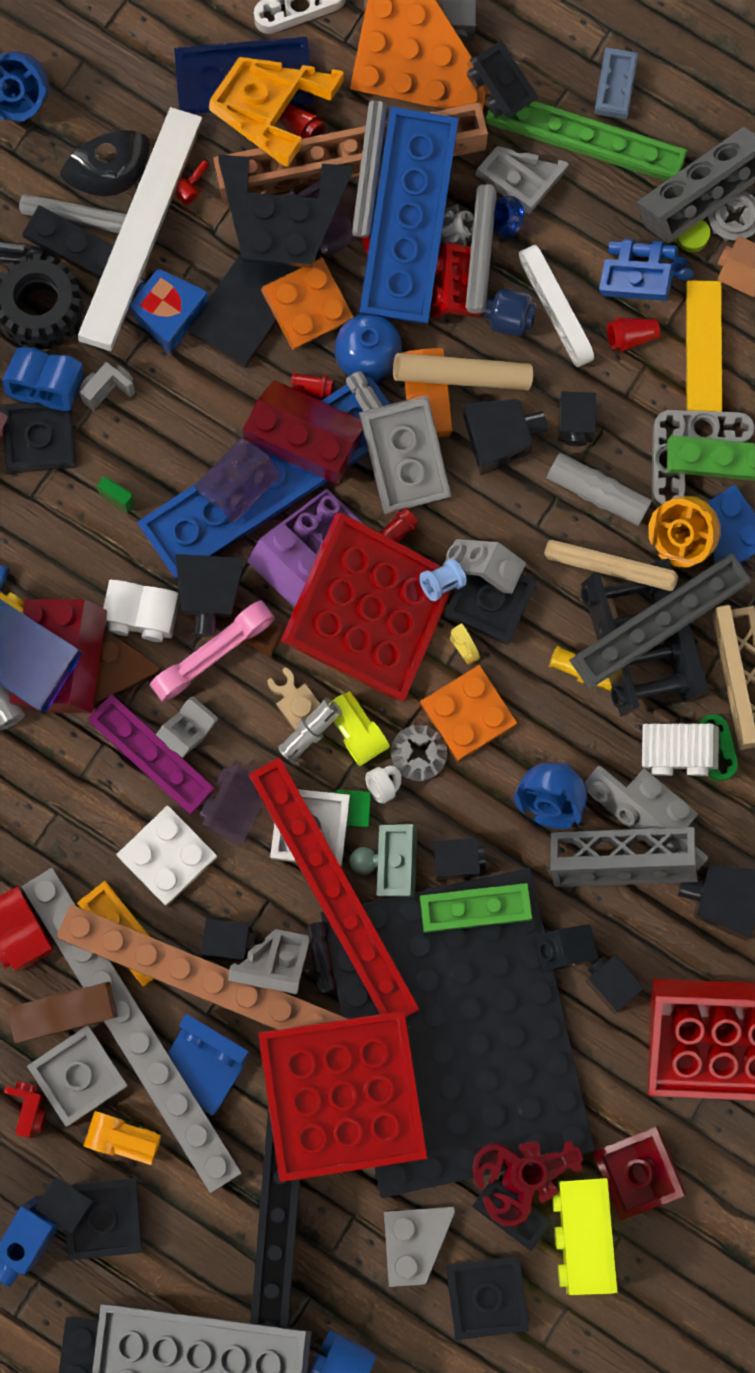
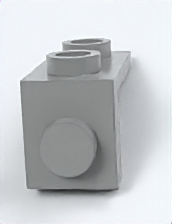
[443,539,526,594]

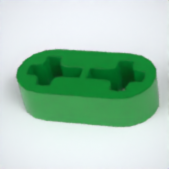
[698,714,738,782]

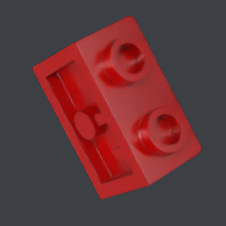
[431,242,484,318]

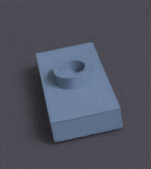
[594,47,638,119]

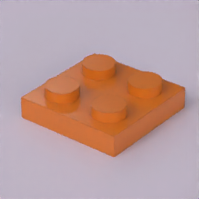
[261,258,353,350]
[420,665,517,762]

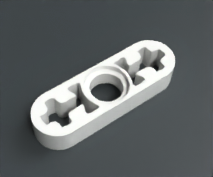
[254,0,346,34]

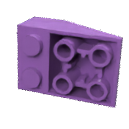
[247,489,363,608]

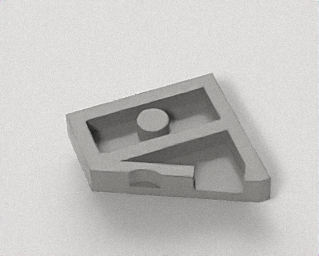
[228,929,310,994]

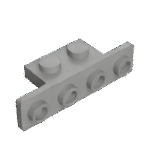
[585,766,708,871]

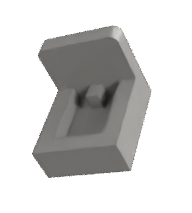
[79,362,135,411]
[156,697,218,758]

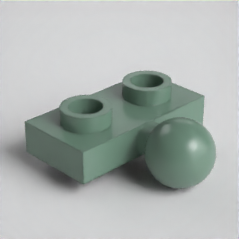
[349,824,418,897]

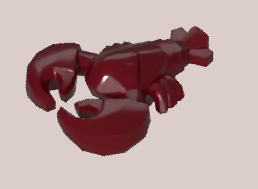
[472,1141,583,1227]

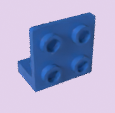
[168,1014,251,1116]

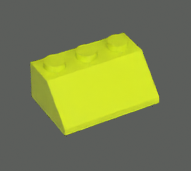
[552,1178,617,1295]

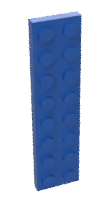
[137,377,390,581]

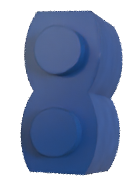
[2,347,84,411]

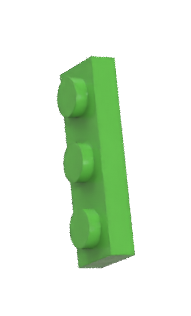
[667,436,755,481]
[420,883,532,933]

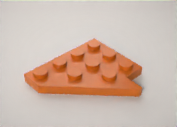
[350,0,486,112]

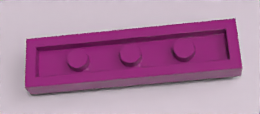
[87,694,215,816]

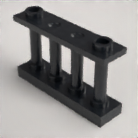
[581,558,709,717]

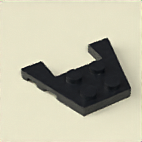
[218,154,353,268]

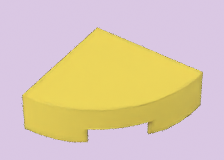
[450,623,480,666]

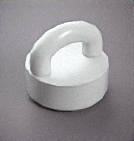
[365,766,401,804]

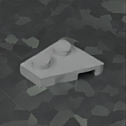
[475,146,569,214]
[384,1207,455,1287]

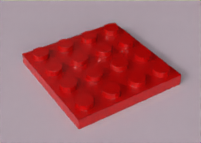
[280,512,452,702]
[258,1011,427,1182]

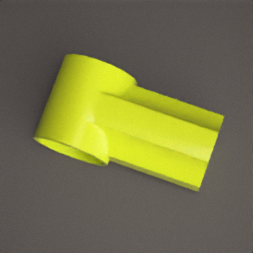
[329,691,390,766]

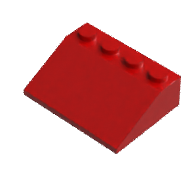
[648,978,755,1101]

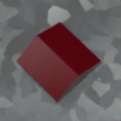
[593,1126,687,1221]

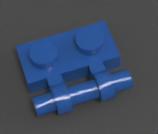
[599,239,678,301]

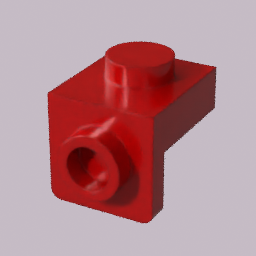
[4,1081,46,1139]

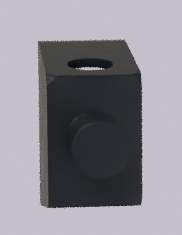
[462,399,548,476]
[176,554,244,637]
[677,865,755,941]

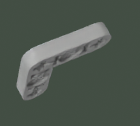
[652,410,754,507]

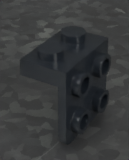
[466,40,539,121]

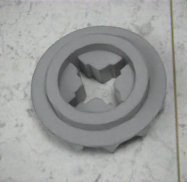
[707,191,755,241]
[391,724,447,781]

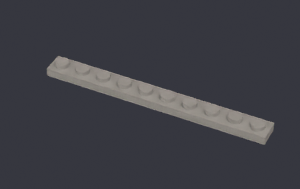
[21,868,242,1194]

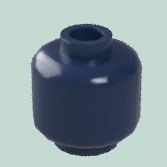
[484,289,537,336]

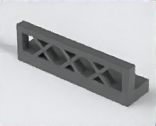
[550,827,698,887]

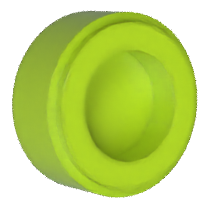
[675,220,710,253]

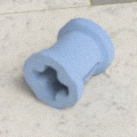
[420,558,466,601]

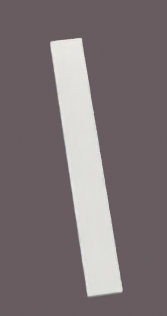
[78,107,202,351]

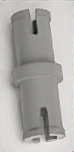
[278,698,342,762]

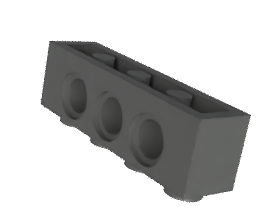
[636,127,755,244]

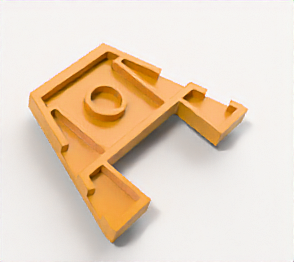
[209,57,344,167]

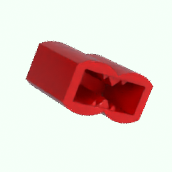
[0,886,55,973]

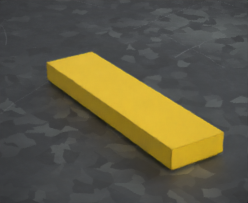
[686,281,722,412]

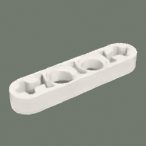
[519,245,594,367]

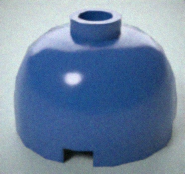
[0,51,50,122]
[335,314,403,384]
[514,762,587,830]

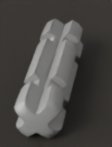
[346,371,383,411]

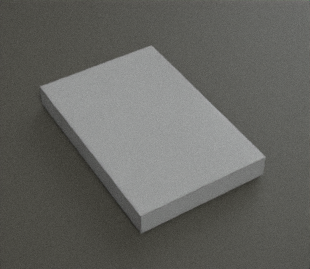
[359,395,452,514]

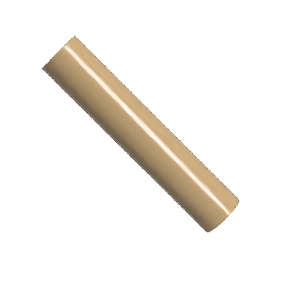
[393,353,533,391]

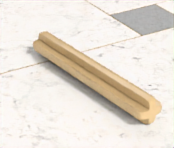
[544,540,678,591]

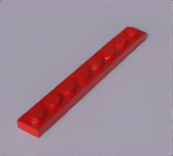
[248,757,419,1018]

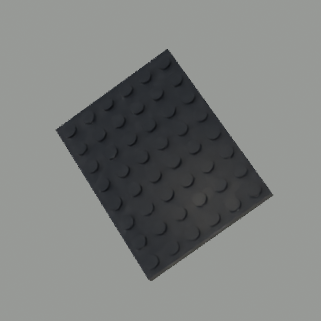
[320,868,595,1198]

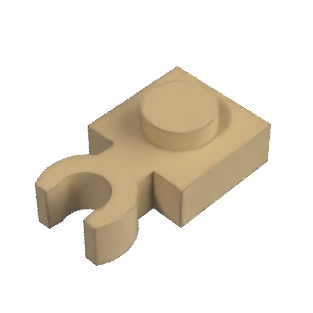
[267,667,320,730]

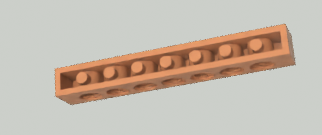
[213,102,488,205]

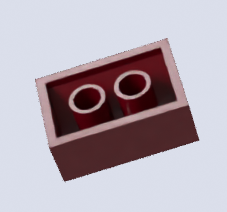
[242,380,364,485]

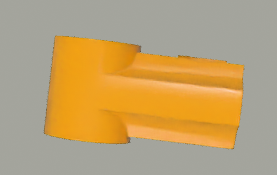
[83,1111,162,1165]

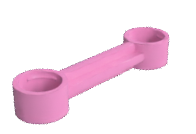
[150,600,275,702]

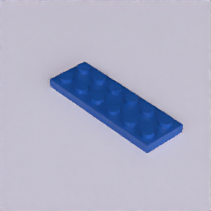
[359,107,459,324]

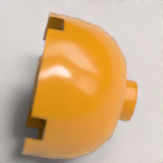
[649,496,721,567]

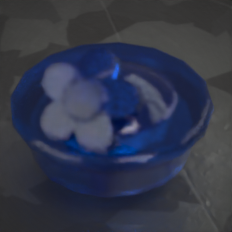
[493,196,524,238]

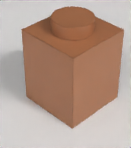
[717,236,755,297]

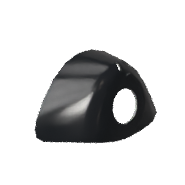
[60,130,150,197]

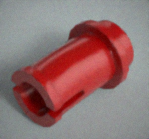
[290,372,335,401]
[379,508,419,543]

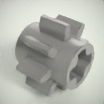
[440,205,474,246]

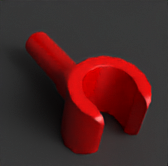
[176,160,209,206]

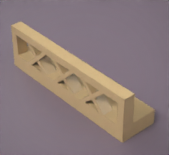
[712,605,755,750]

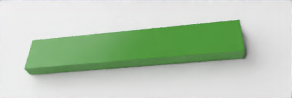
[485,101,688,181]

